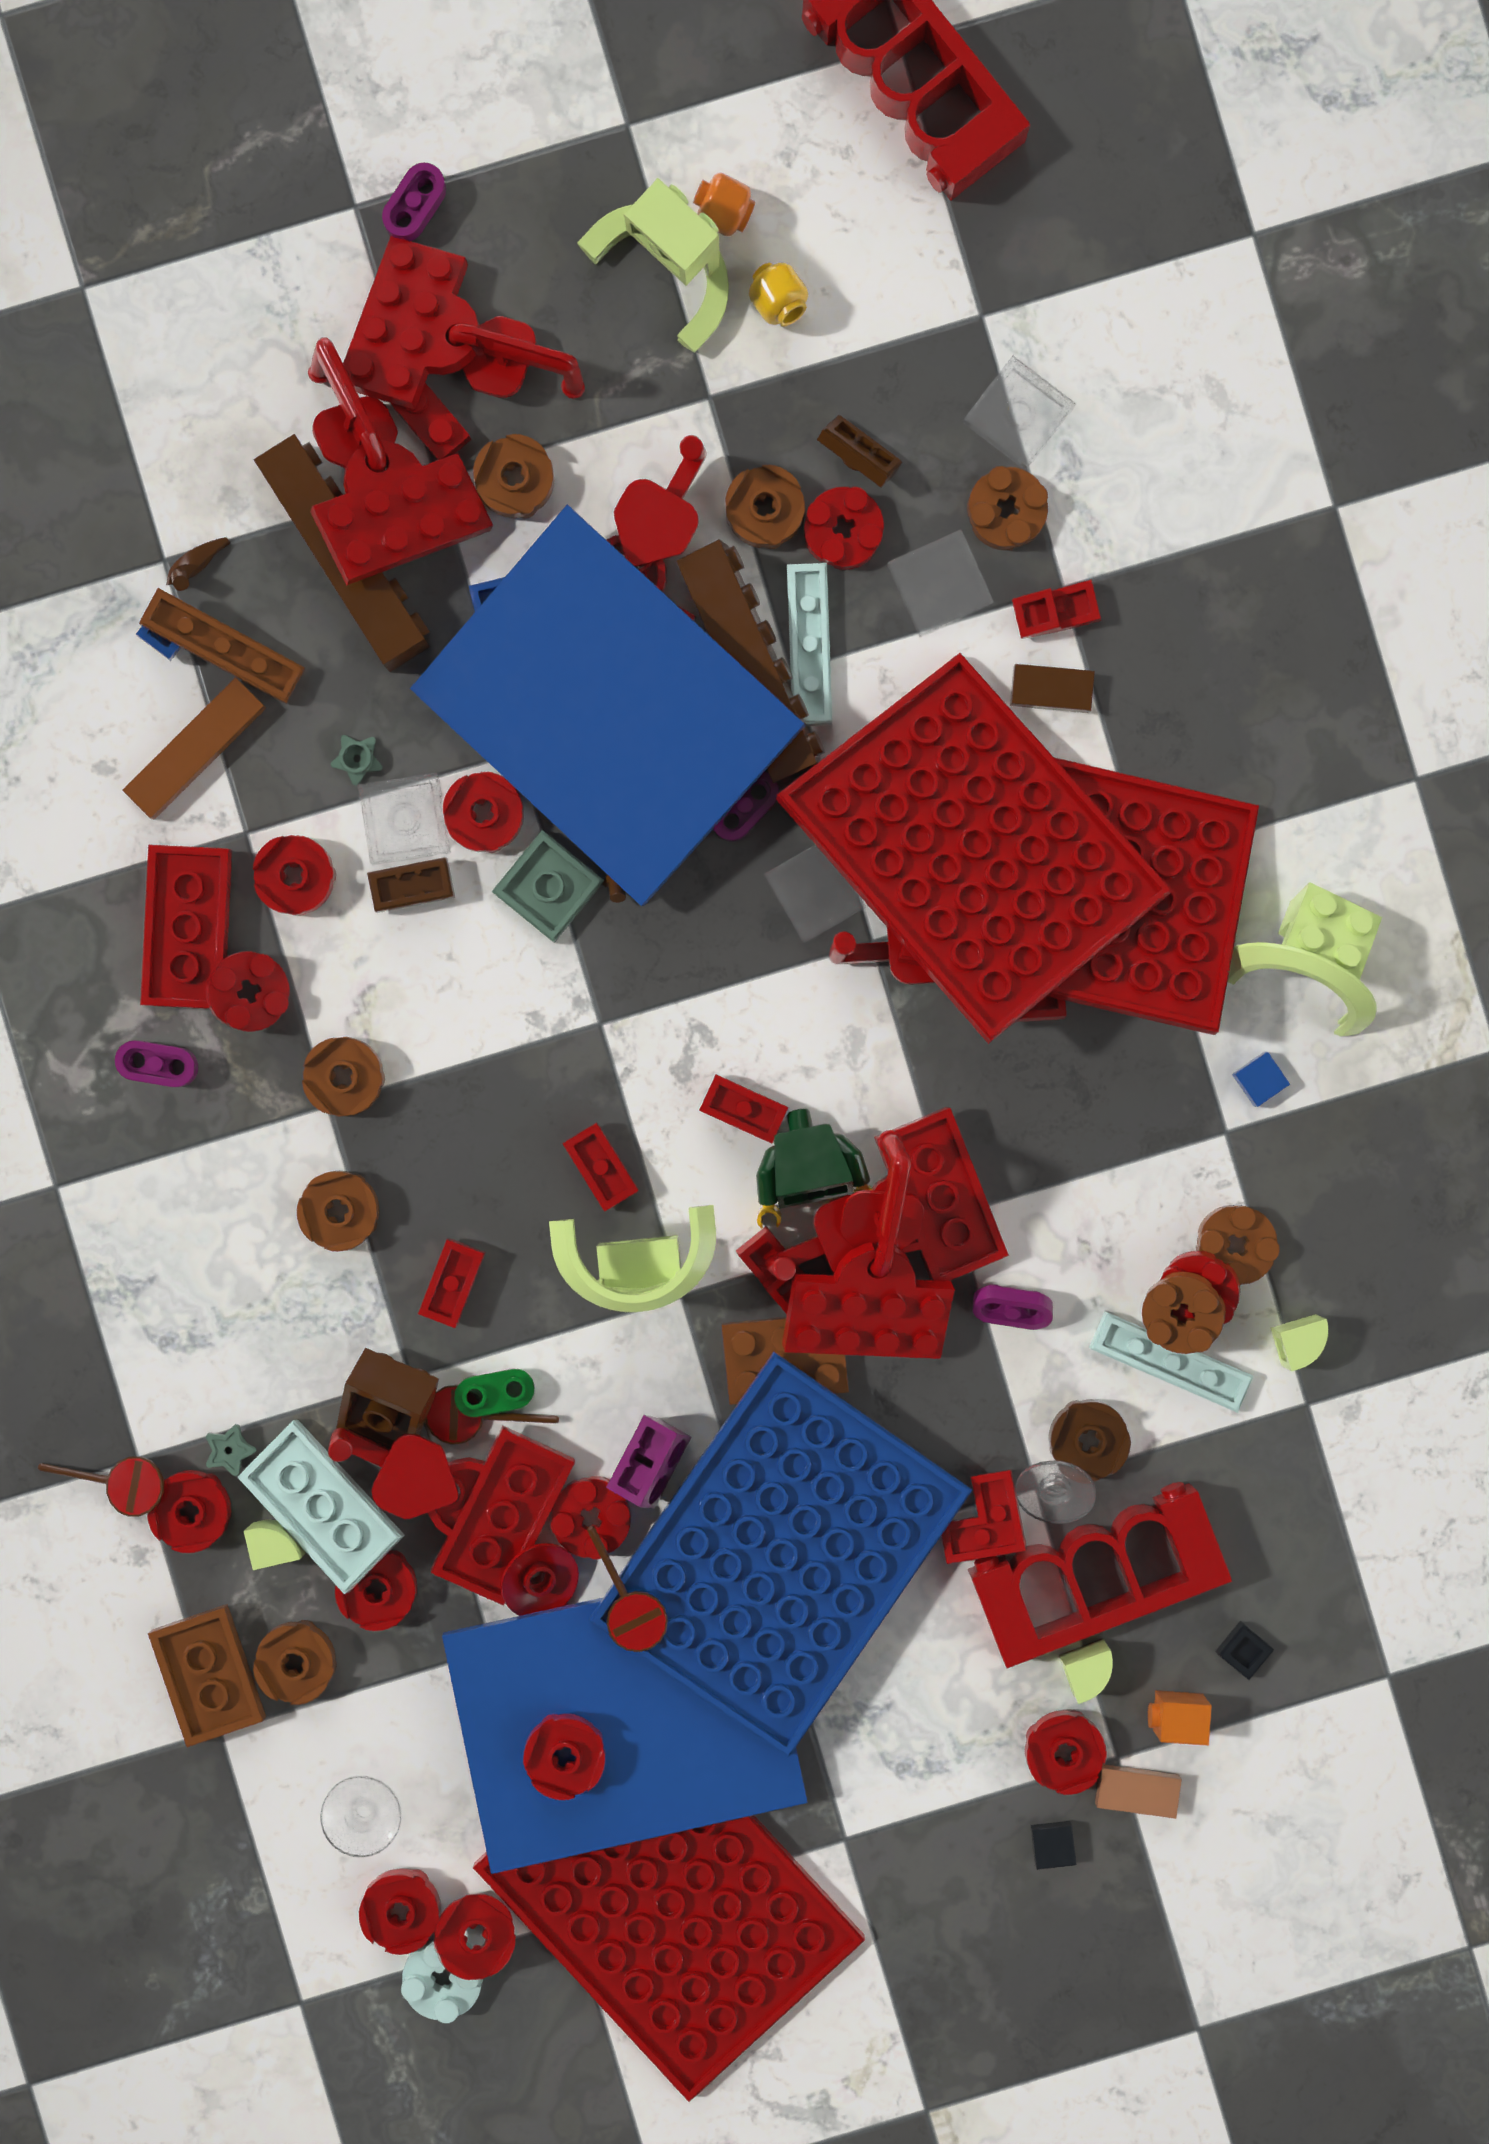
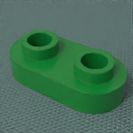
[454,1368,535,1417]

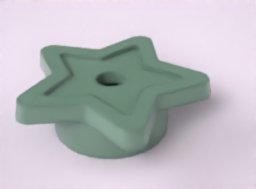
[331,735,382,786]
[206,1424,256,1476]

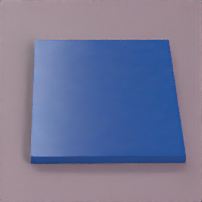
[410,504,806,906]
[589,1352,972,1758]
[442,1598,808,1874]

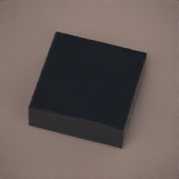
[1215,1621,1274,1680]
[1030,1821,1076,1870]

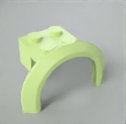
[577,178,729,353]
[1228,882,1382,1037]
[549,1205,716,1312]

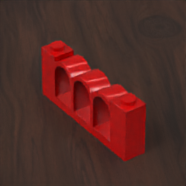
[802,0,1031,201]
[968,1482,1232,1668]

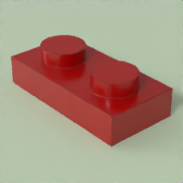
[389,383,472,460]
[699,1074,789,1144]
[562,1122,639,1212]
[418,1238,486,1328]

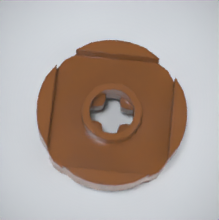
[473,434,555,518]
[725,465,805,549]
[967,466,1048,551]
[302,1037,385,1117]
[297,1170,380,1252]
[1196,1205,1280,1285]
[1142,1272,1225,1354]
[253,1620,337,1705]

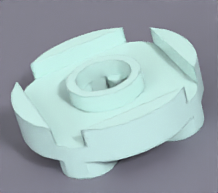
[401,1938,483,2023]

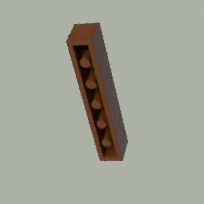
[253,434,430,672]
[676,539,825,785]

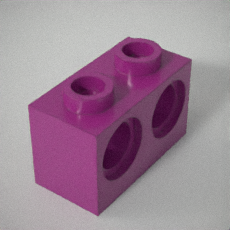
[606,1415,692,1509]

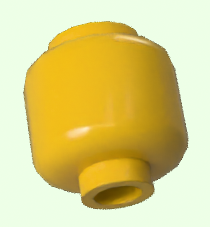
[748,262,808,327]

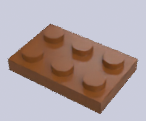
[722,1317,849,1405]
[148,1604,266,1747]

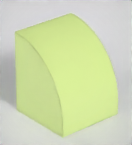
[1270,1314,1328,1371]
[244,1520,306,1570]
[1059,1639,1113,1704]

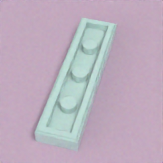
[787,563,832,726]
[1089,1311,1253,1413]

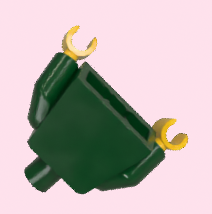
[756,1109,873,1228]

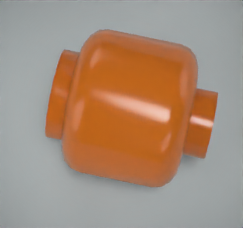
[693,172,755,236]

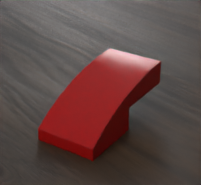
[1012,579,1102,639]
[736,1226,806,1314]

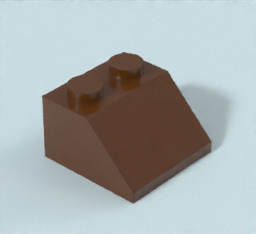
[336,1348,439,1449]

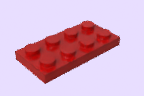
[140,845,232,1009]

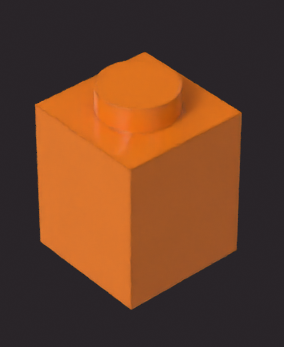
[1148,1690,1212,1746]

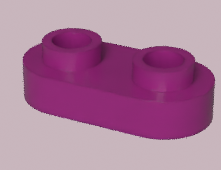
[382,162,447,241]
[713,772,779,842]
[115,1040,199,1087]
[973,1285,1053,1330]

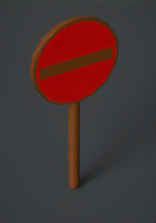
[426,1385,559,1445]
[38,1456,164,1517]
[587,1525,668,1652]

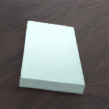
[238,1420,405,1594]

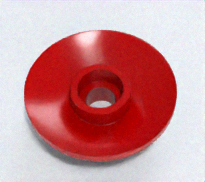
[501,1543,579,1616]

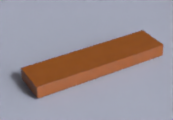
[139,588,305,705]
[122,677,266,820]

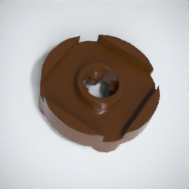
[1048,1399,1131,1482]

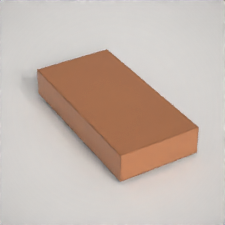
[1095,1764,1182,1819]

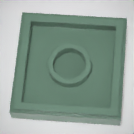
[492,830,604,943]

